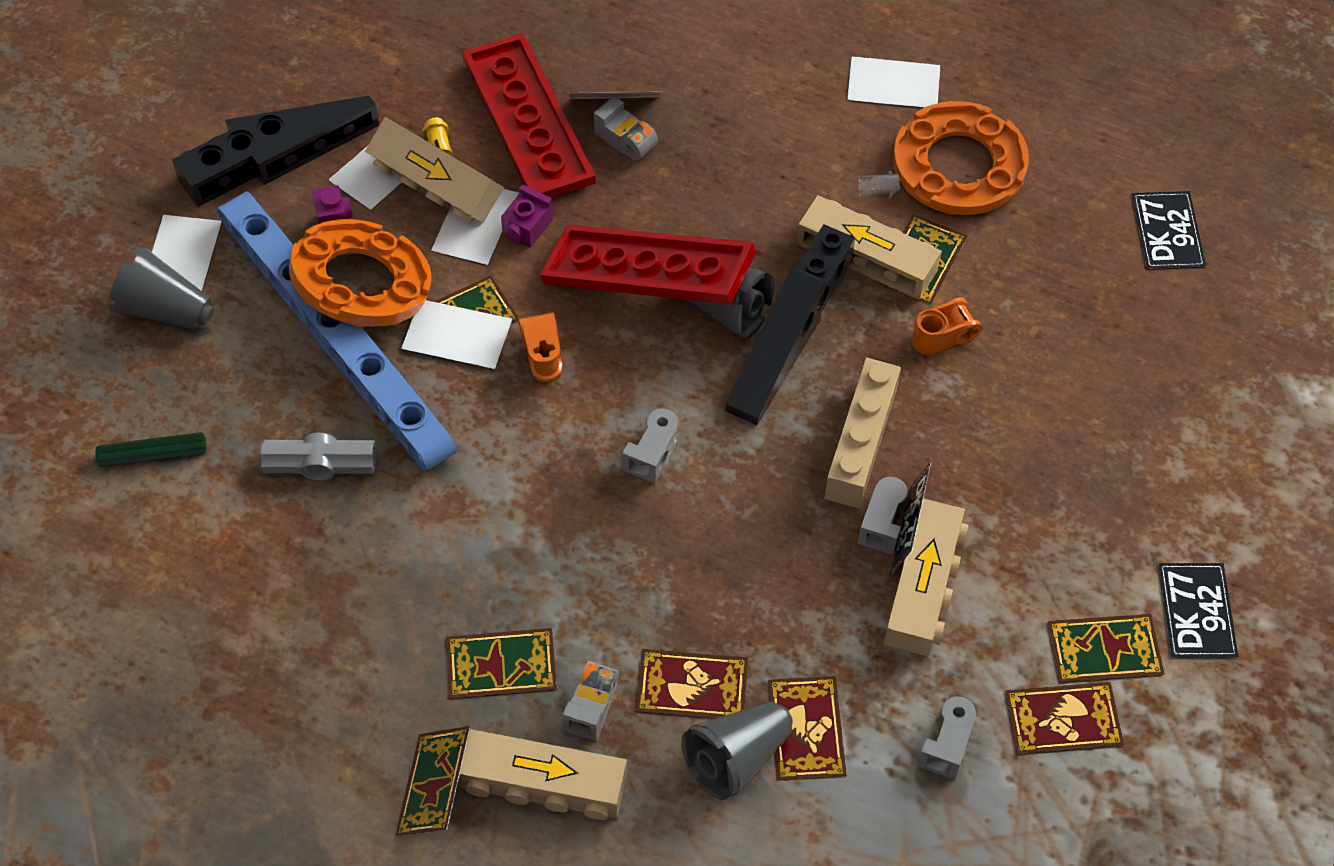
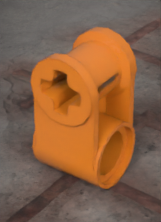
[911,297,983,355]
[519,312,563,383]

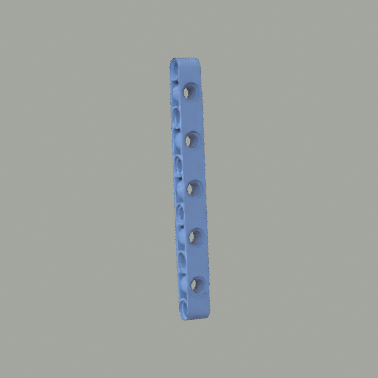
[217,191,457,472]

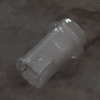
[858,170,900,198]

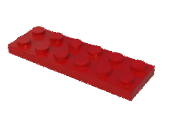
[462,33,596,198]
[540,225,756,305]

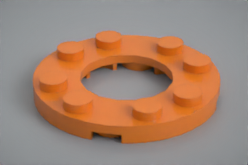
[893,101,1029,215]
[289,219,431,328]

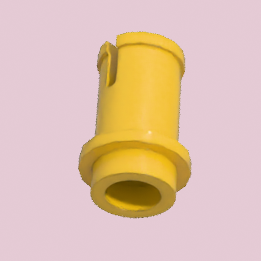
[422,117,453,156]

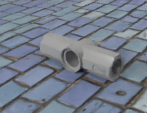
[261,432,377,481]

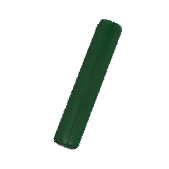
[95,432,207,466]

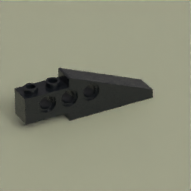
[172,96,379,207]
[725,224,855,425]

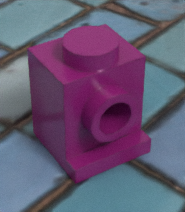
[501,184,553,247]
[311,185,353,224]

